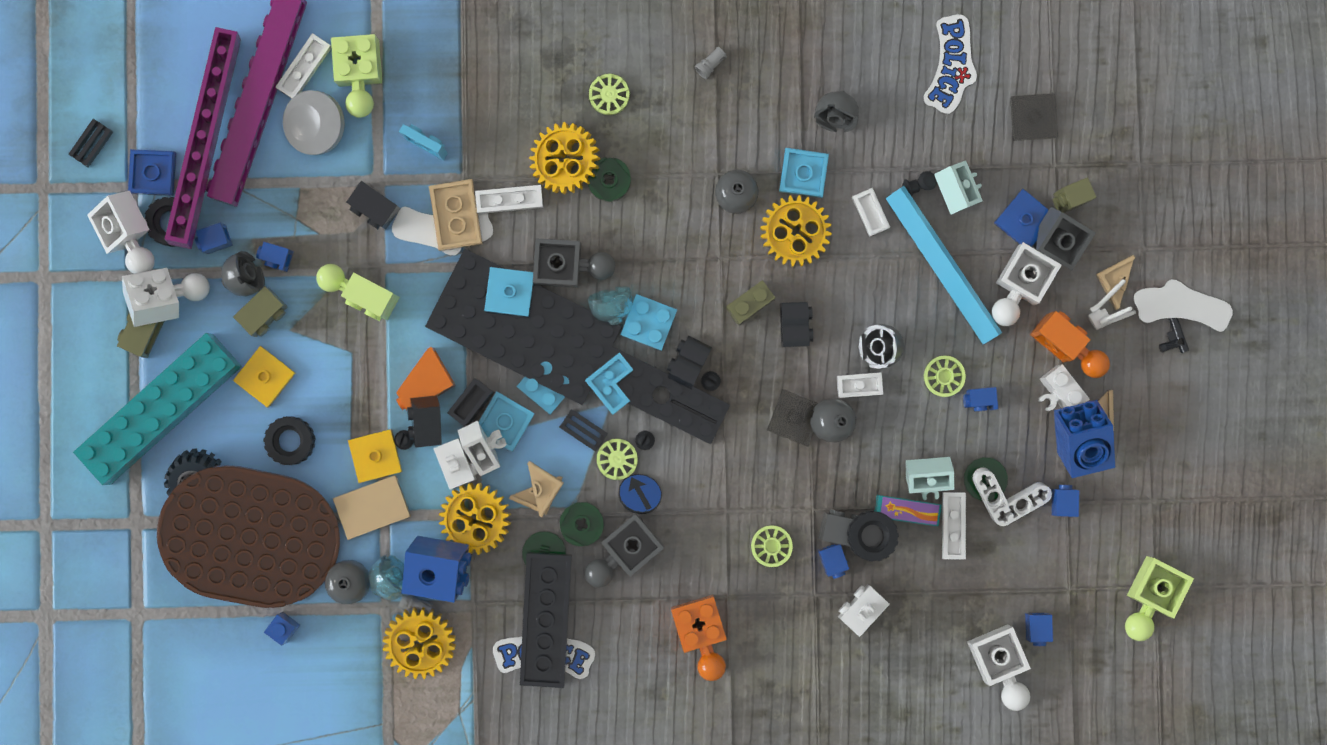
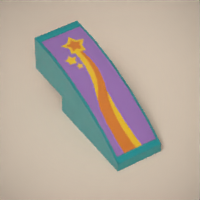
[874,495,942,526]

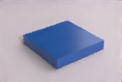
[128,149,176,196]

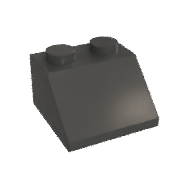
[1036,207,1096,271]

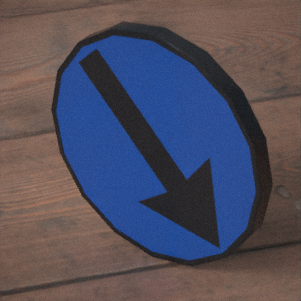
[618,474,662,514]

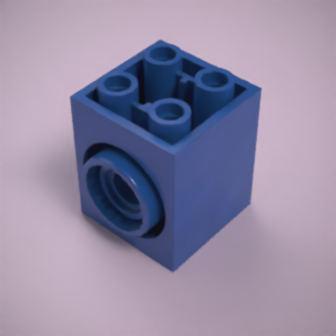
[1054,400,1115,478]
[402,536,472,603]

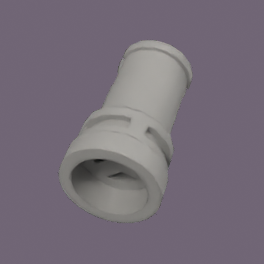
[694,47,727,79]
[398,594,433,614]

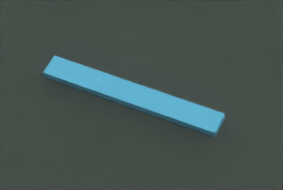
[886,186,1002,344]

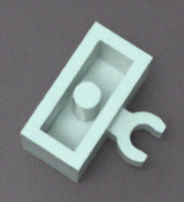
[934,160,983,214]
[906,457,954,500]

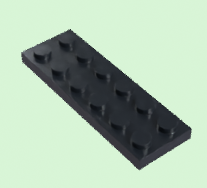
[520,552,572,688]

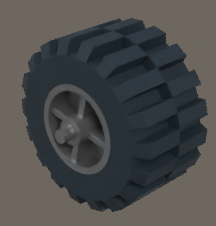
[164,448,222,496]

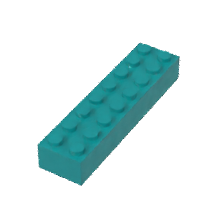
[73,333,242,485]

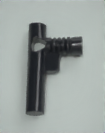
[1159,318,1189,353]

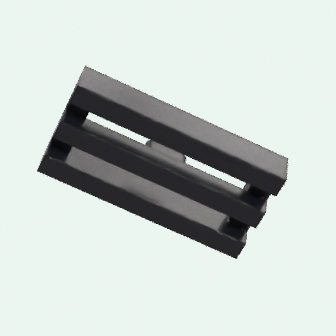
[68,118,113,168]
[559,409,608,452]

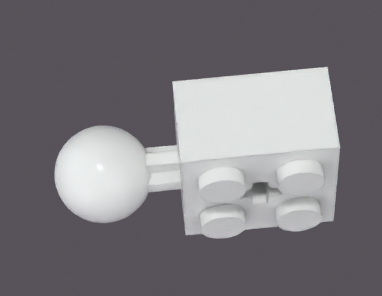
[87,191,155,274]
[991,242,1061,326]
[122,268,210,327]
[967,624,1031,711]

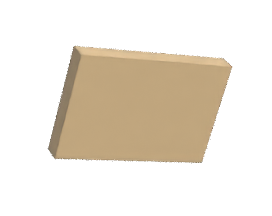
[429,179,483,251]
[333,475,411,540]

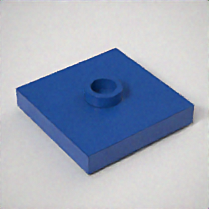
[994,189,1048,247]

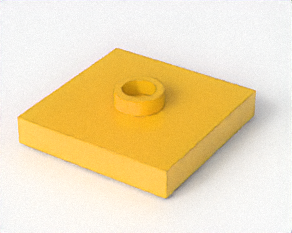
[233,346,296,408]
[348,429,402,483]

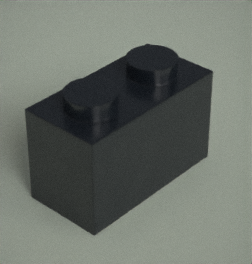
[346,181,401,230]
[447,378,495,427]
[407,395,442,448]

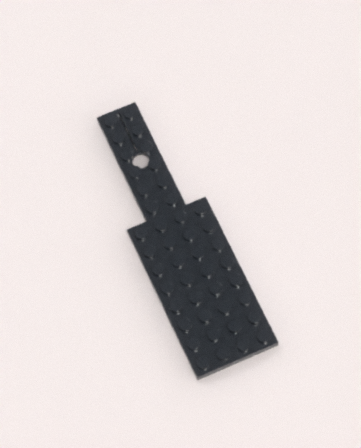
[425,248,730,445]

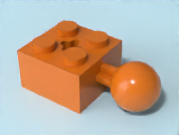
[1029,311,1110,378]
[671,595,727,681]

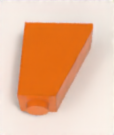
[396,347,456,411]

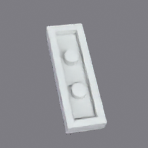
[276,33,332,99]
[475,185,543,214]
[942,492,966,559]

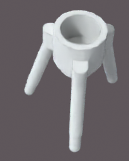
[1087,279,1136,330]

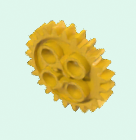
[529,122,600,194]
[760,195,832,267]
[439,483,511,555]
[383,607,456,679]

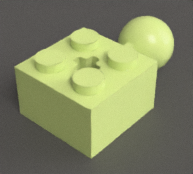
[331,34,382,118]
[316,264,400,321]
[1125,556,1194,641]

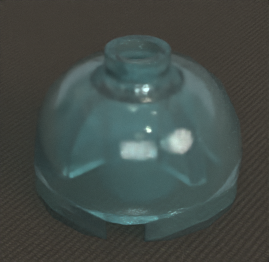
[587,286,632,325]
[369,555,406,600]

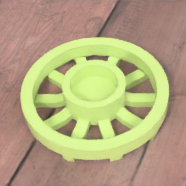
[589,74,630,115]
[924,356,966,397]
[596,439,638,480]
[751,525,793,567]

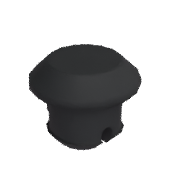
[918,171,937,191]
[902,179,921,196]
[701,371,721,391]
[394,430,414,450]
[635,430,655,450]

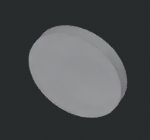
[283,90,345,155]

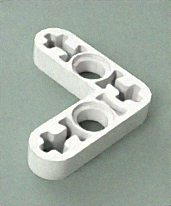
[972,468,1052,526]

